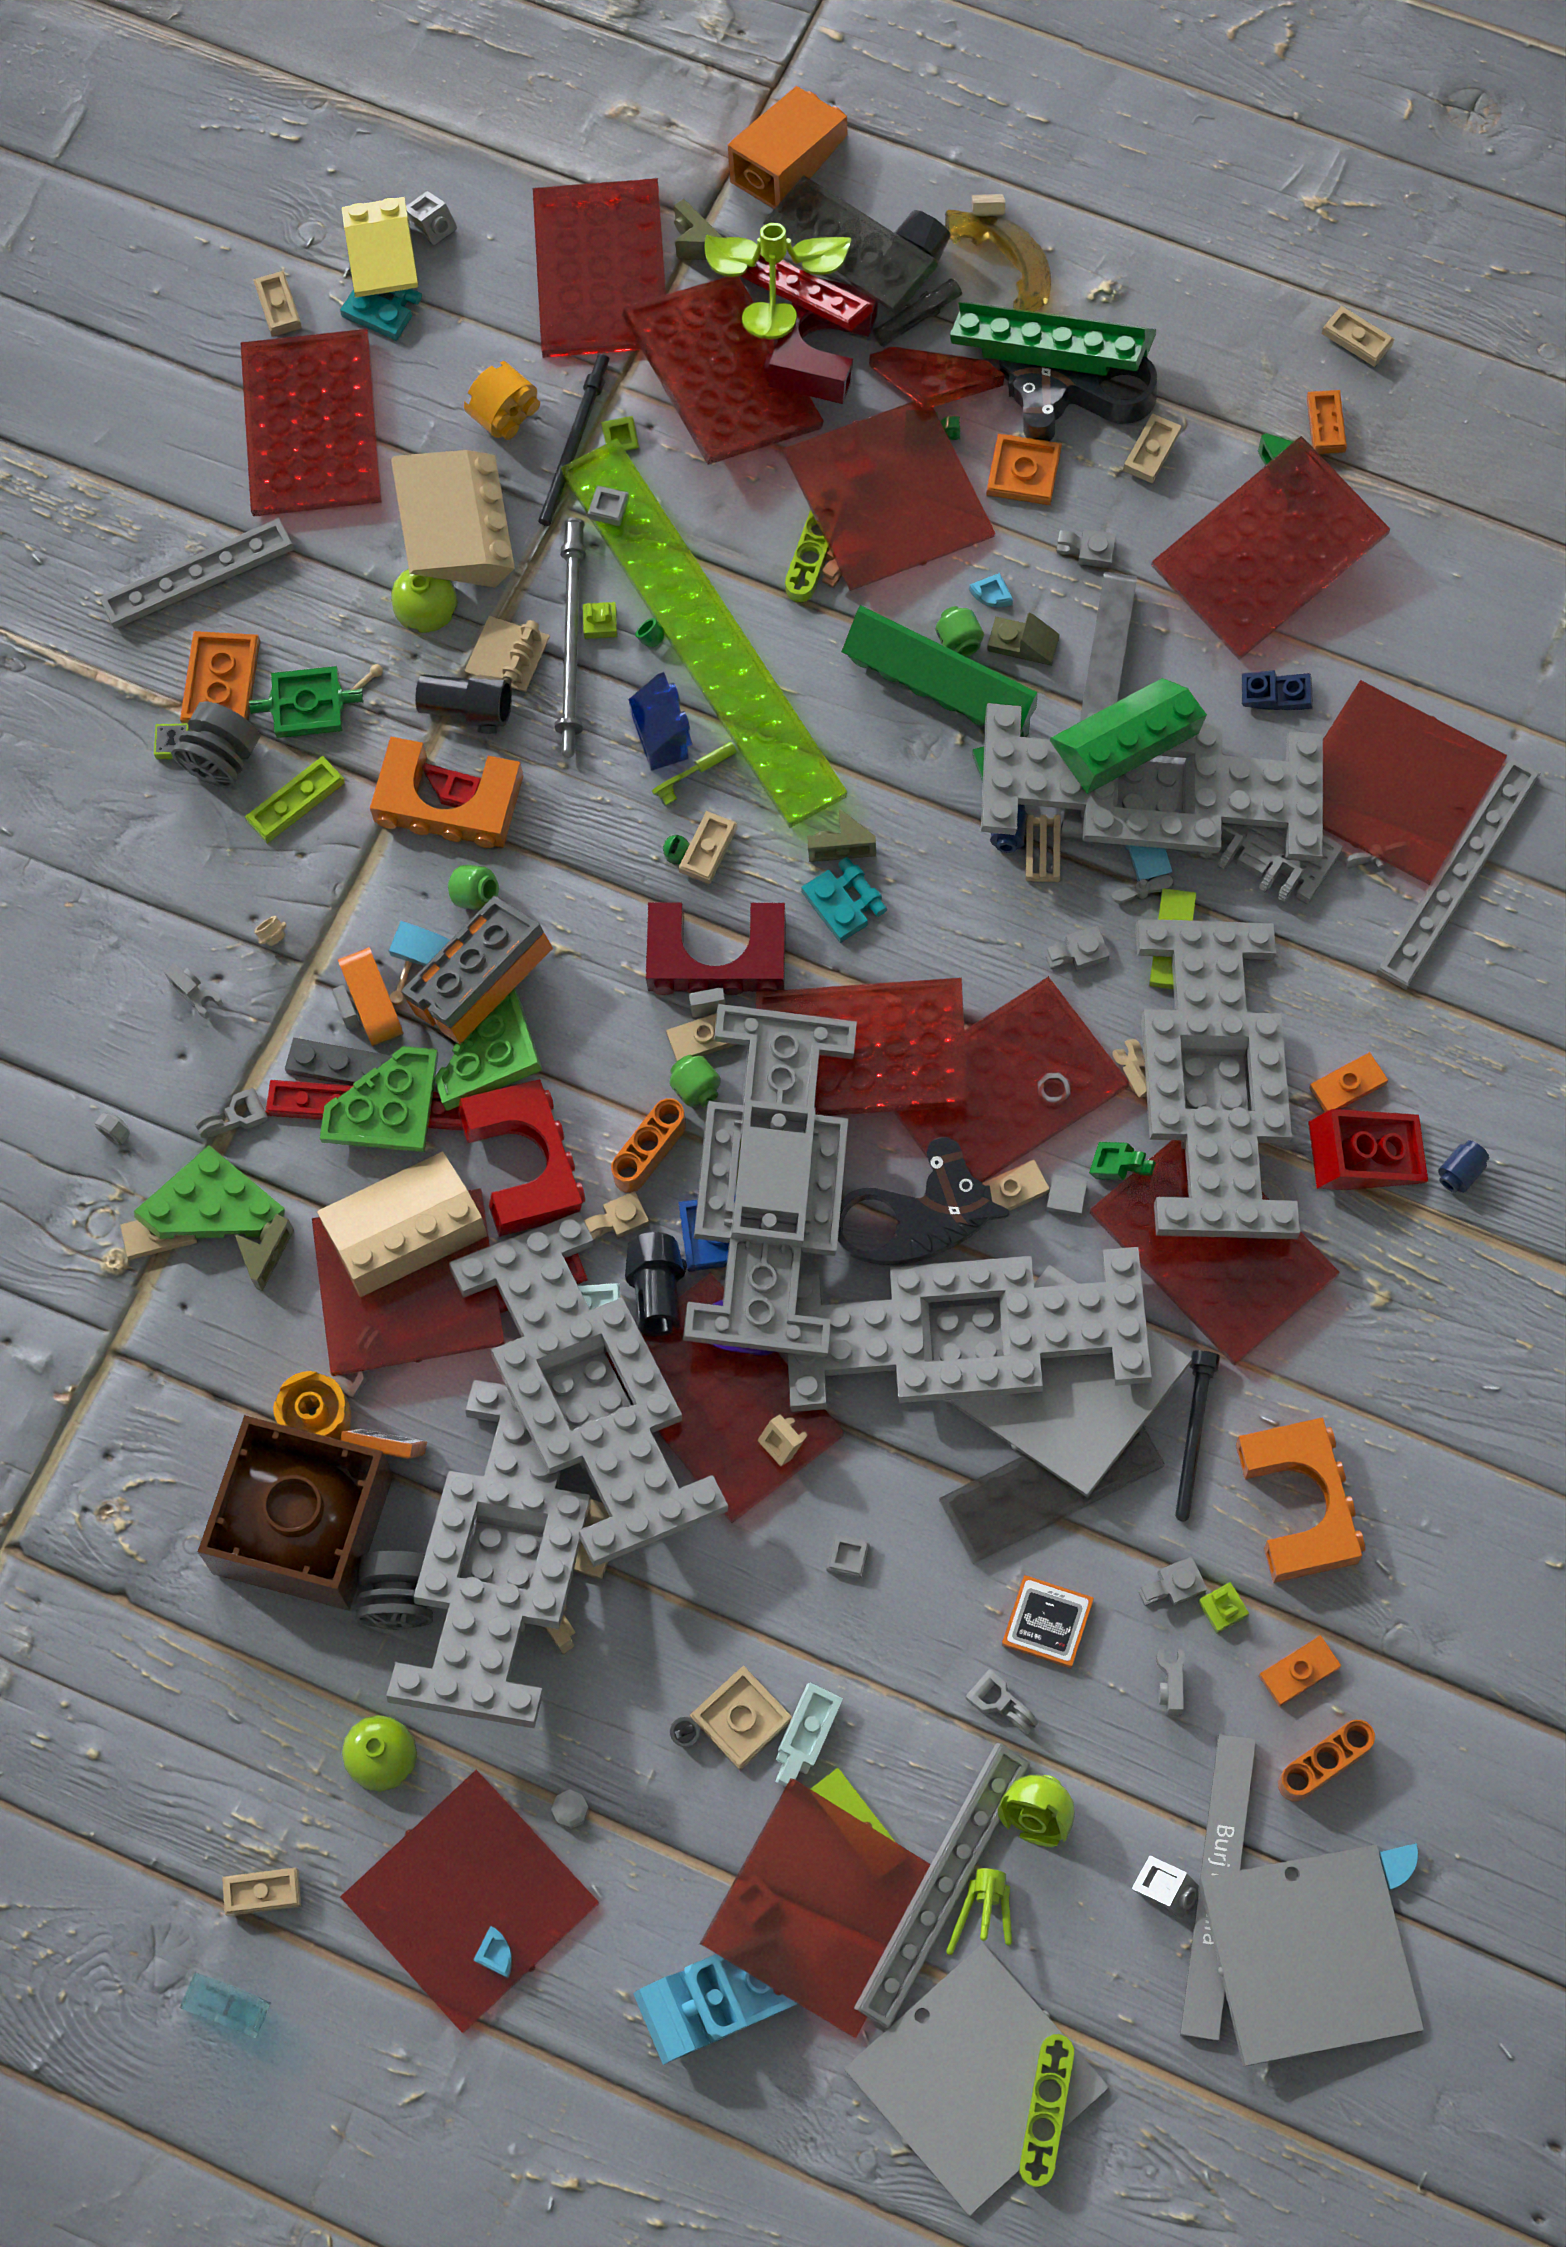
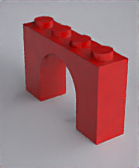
[458,1079,585,1237]

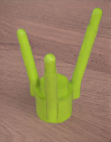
[946,1868,1012,1955]

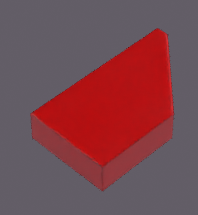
[423,763,481,808]

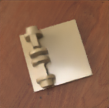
[464,616,550,692]

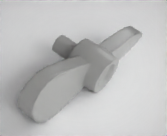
[1345,843,1408,868]
[1112,875,1173,903]

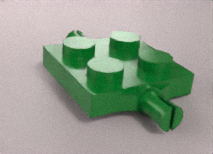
[249,666,364,738]

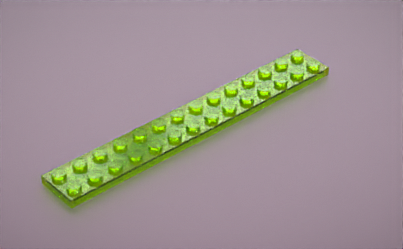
[560,438,848,829]

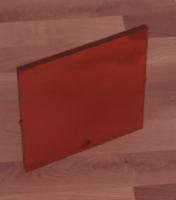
[783,396,996,591]
[1323,680,1507,885]
[312,1188,505,1376]
[340,1770,600,2034]
[699,1778,931,2038]

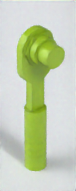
[651,741,737,806]

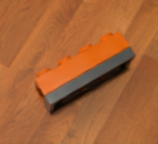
[401,896,553,1044]

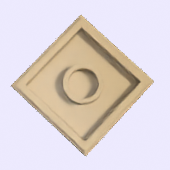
[689,1665,792,1771]

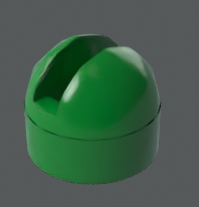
[635,618,665,647]
[663,834,690,864]

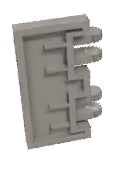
[1200,823,1343,904]

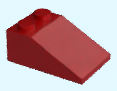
[1308,1109,1429,1190]

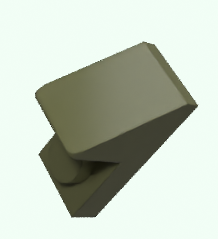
[674,198,723,260]
[987,612,1060,666]
[807,809,876,862]
[235,1214,294,1291]

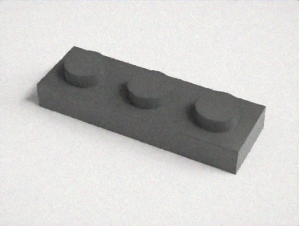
[285,1037,392,1086]

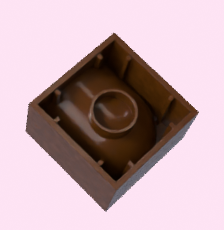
[197,1415,394,1611]

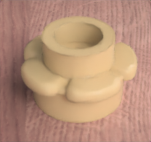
[254,916,286,946]

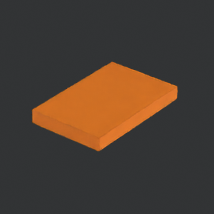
[180,631,260,724]

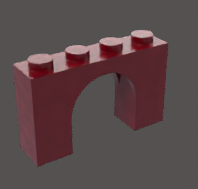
[764,278,879,404]
[646,902,786,996]

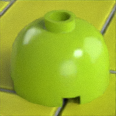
[391,568,458,633]
[342,1715,417,1792]
[998,1775,1075,1847]

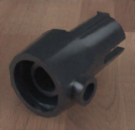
[869,210,951,305]
[415,674,512,734]
[625,1232,687,1336]

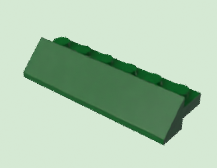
[950,302,1156,376]
[841,605,1038,737]

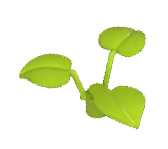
[705,223,851,339]

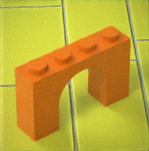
[370,736,524,848]
[1236,1417,1366,1583]

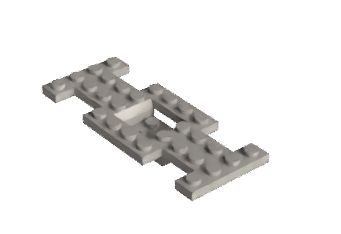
[981,703,1323,862]
[1136,919,1300,1239]
[683,1004,857,1358]
[449,1212,728,1567]
[788,1247,1152,1412]
[386,1380,591,1728]

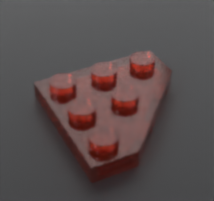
[869,347,1005,410]

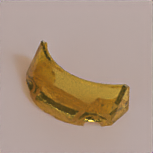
[945,210,1051,312]

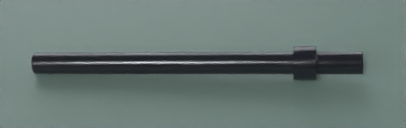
[538,354,610,526]

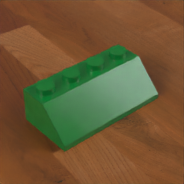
[1050,678,1207,794]

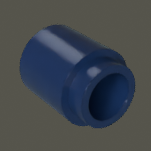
[990,804,1027,853]
[1438,1140,1490,1193]

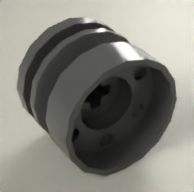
[171,701,260,788]
[355,1551,433,1630]

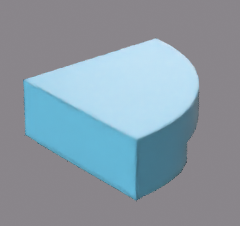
[969,573,1013,608]
[1379,1843,1418,1891]
[474,1926,512,1978]

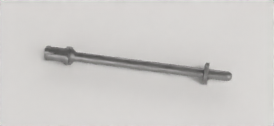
[554,518,586,758]

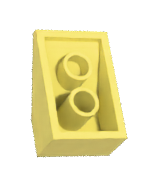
[342,197,418,298]

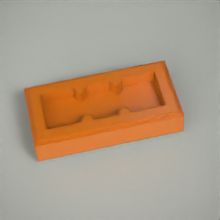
[1306,390,1347,454]
[1309,1052,1388,1112]
[1259,1635,1341,1707]

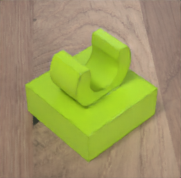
[583,602,618,639]
[1198,1582,1249,1634]

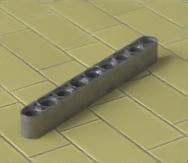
[1061,572,1137,845]

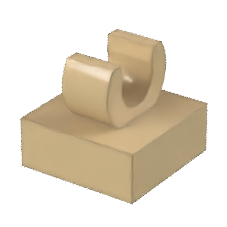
[758,1415,807,1466]

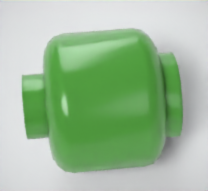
[935,606,984,657]
[448,865,499,911]
[669,1055,721,1107]

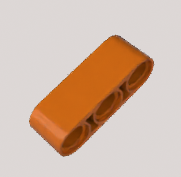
[337,947,404,1046]
[611,1098,686,1193]
[1278,1719,1375,1802]

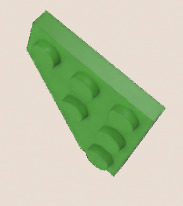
[435,989,542,1111]
[320,1046,439,1152]
[134,1145,285,1239]

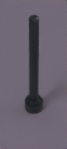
[1175,1350,1220,1522]

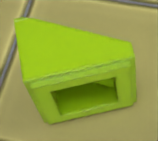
[601,416,639,454]

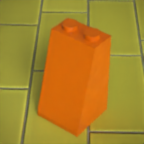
[727,86,848,213]

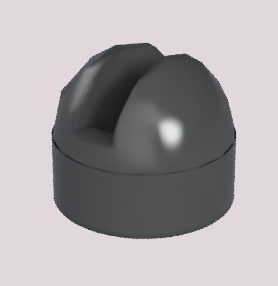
[670,1717,700,1747]

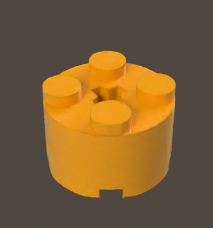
[464,361,541,440]
[273,1371,351,1440]

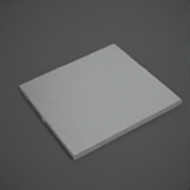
[945,1265,1192,1498]
[1199,1845,1424,2067]
[844,1943,1109,2216]

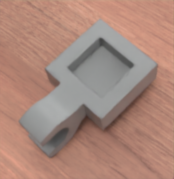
[1056,529,1116,569]
[1046,926,1110,971]
[164,963,223,1019]
[1139,1556,1207,1606]
[1156,1648,1185,1716]

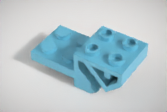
[633,1928,808,2065]

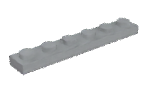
[99,518,294,629]

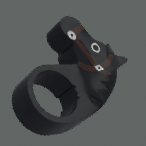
[999,356,1157,441]
[838,1137,1010,1265]

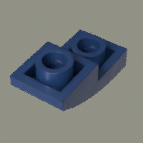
[1242,670,1313,710]

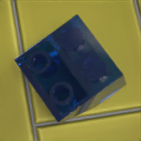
[628,672,692,771]

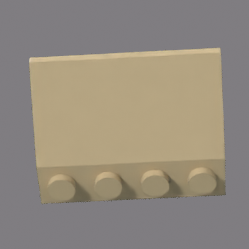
[391,450,515,588]
[317,1151,487,1298]

